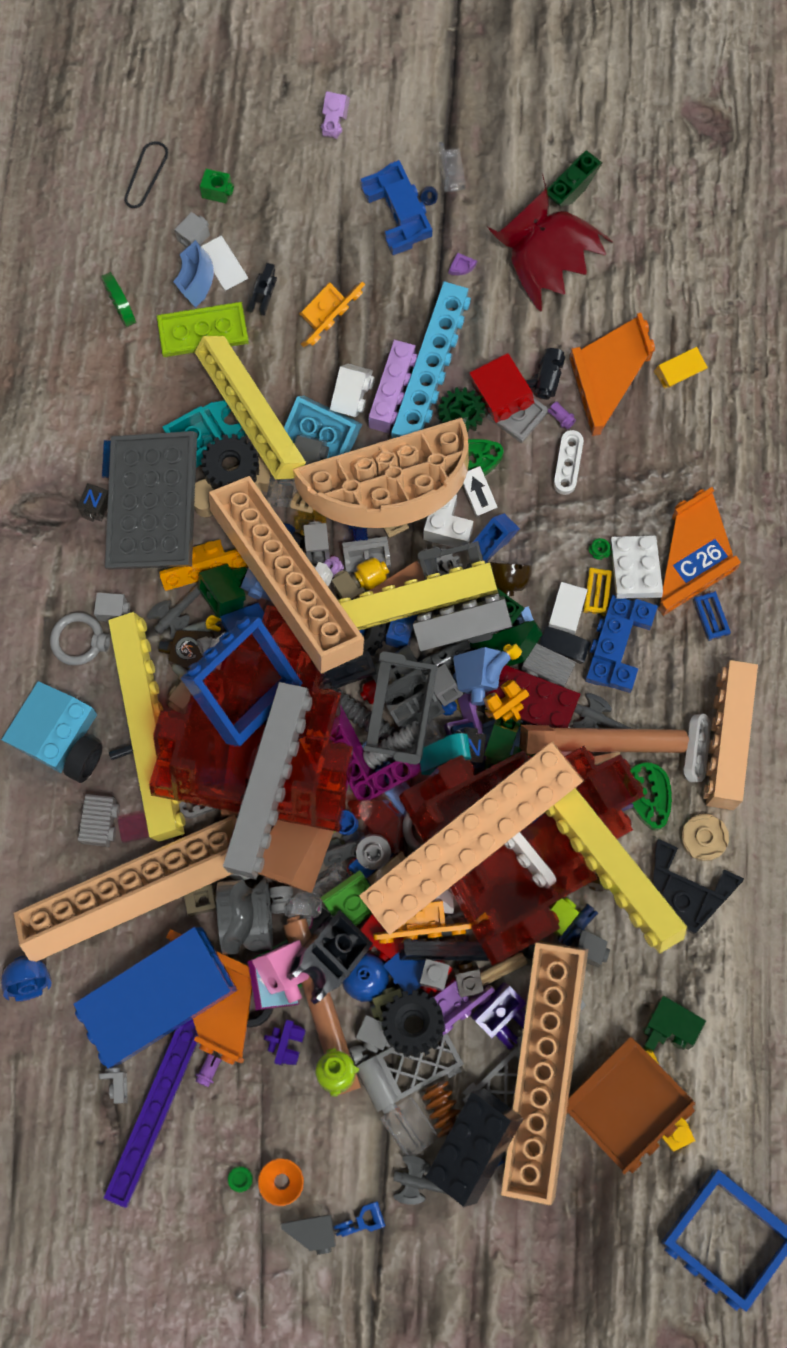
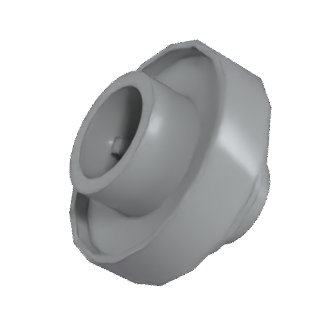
[356,833,391,870]

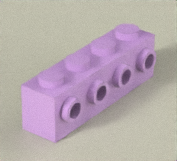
[369,340,418,434]

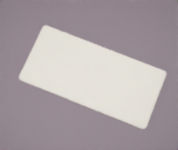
[201,236,248,290]

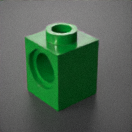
[200,169,234,204]

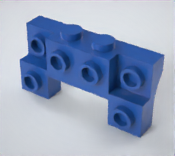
[360,160,433,255]
[585,595,658,693]

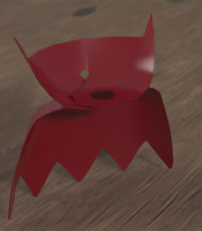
[487,174,613,312]

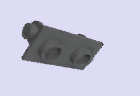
[323,831,365,867]

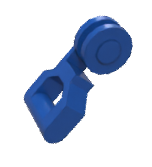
[333,1201,386,1237]

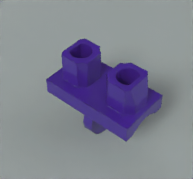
[263,1020,306,1066]

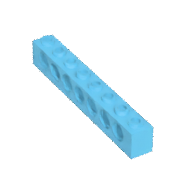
[391,282,471,439]

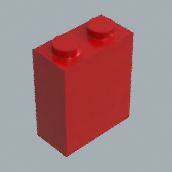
[469,353,534,423]

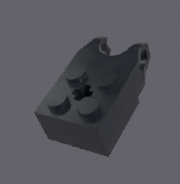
[287,910,373,1004]

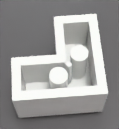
[330,364,375,417]
[423,495,473,551]

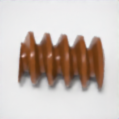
[421,1081,461,1138]

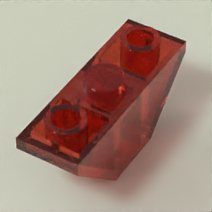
[347,799,405,854]

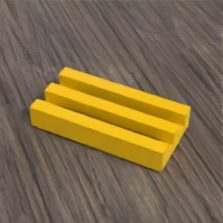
[583,568,612,616]

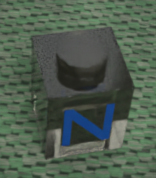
[77,483,108,522]
[455,727,486,763]

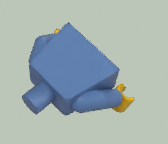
[453,644,522,705]

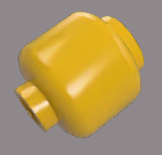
[354,557,389,591]

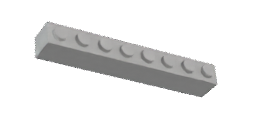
[223,682,312,879]

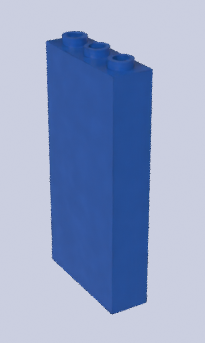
[73,927,238,1069]

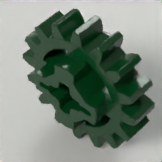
[438,387,486,433]

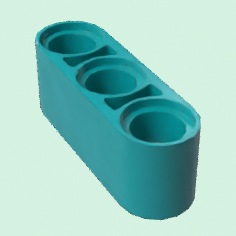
[420,733,471,775]

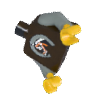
[158,615,221,679]

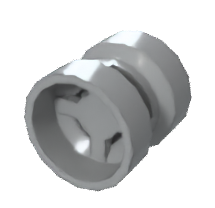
[269,886,295,914]

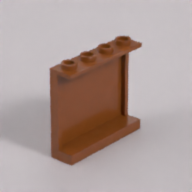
[567,1036,696,1175]

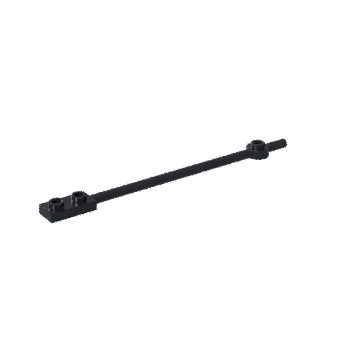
[109,651,377,760]

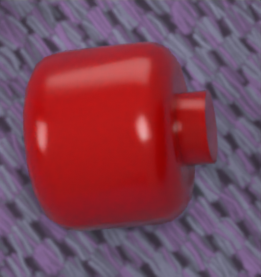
[360,679,376,705]

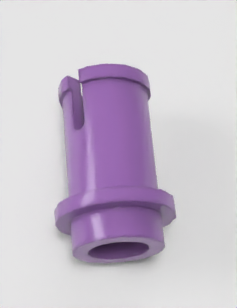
[548,402,576,429]
[195,1054,222,1087]

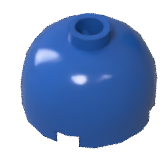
[342,953,389,1002]
[1,956,52,1001]

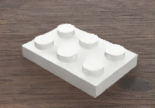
[610,536,663,599]

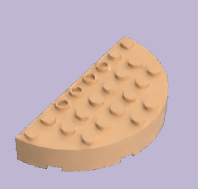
[293,418,469,528]

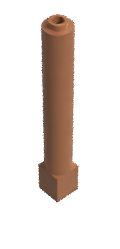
[519,725,689,754]
[283,916,361,1095]

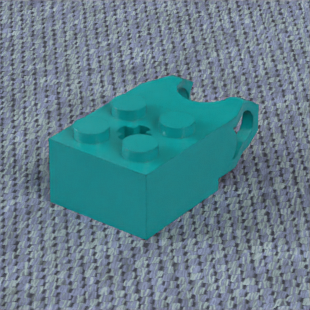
[162,400,247,468]

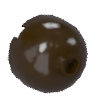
[487,562,532,596]

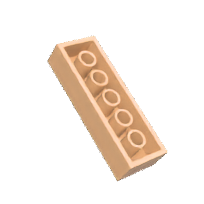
[703,660,758,810]

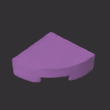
[449,253,477,276]

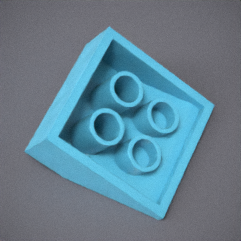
[284,396,363,460]
[1,681,97,773]

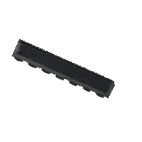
[398,939,503,961]

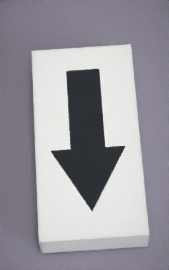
[462,466,498,517]

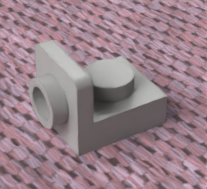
[99,1068,128,1104]

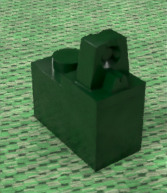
[197,564,247,618]
[484,717,521,776]
[643,996,707,1053]

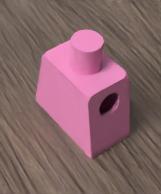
[252,940,309,1003]

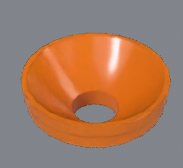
[258,1158,304,1206]

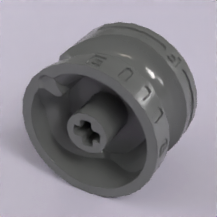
[217,878,273,955]

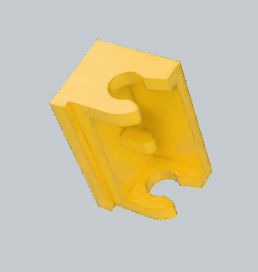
[654,347,708,389]

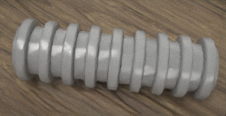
[363,721,426,769]

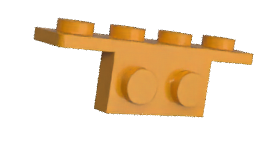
[299,281,365,347]
[159,539,248,591]
[373,900,471,944]

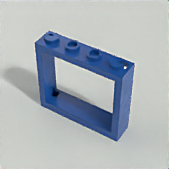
[181,616,303,746]
[661,1169,787,1312]

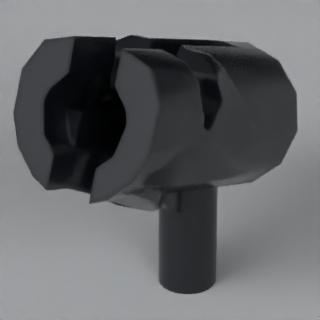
[525,348,566,400]

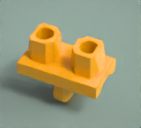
[483,680,529,722]

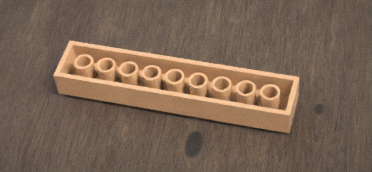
[209,476,364,673]
[359,742,584,935]
[14,815,237,962]
[501,941,588,1205]

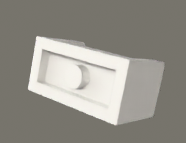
[548,582,588,635]

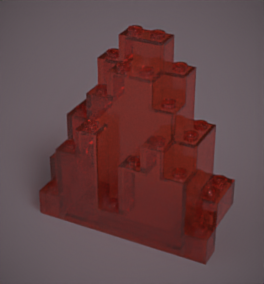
[149,605,353,832]
[399,746,645,966]

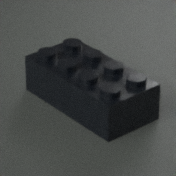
[425,1089,524,1207]

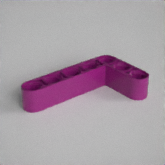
[311,695,420,802]

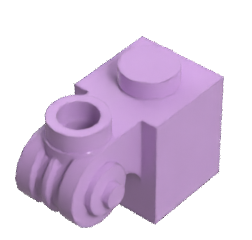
[321,92,350,139]

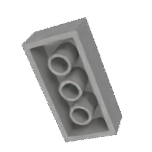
[413,593,512,651]

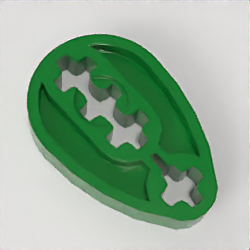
[101,272,136,328]
[467,439,504,476]
[625,763,672,831]

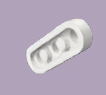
[554,430,583,495]
[683,714,711,782]
[504,832,556,888]

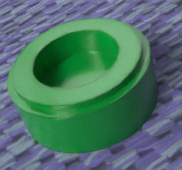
[228,1166,253,1192]

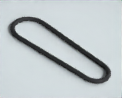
[124,141,169,208]

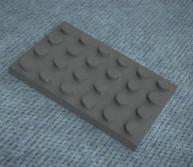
[105,431,197,570]

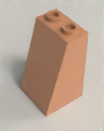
[258,793,341,893]

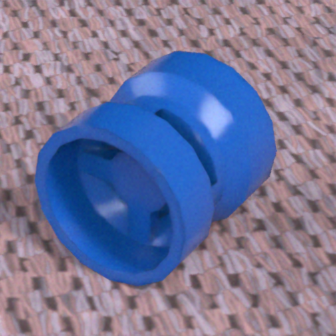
[335,810,359,836]

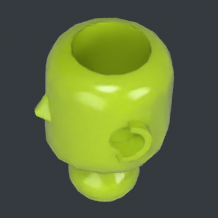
[315,1048,359,1096]

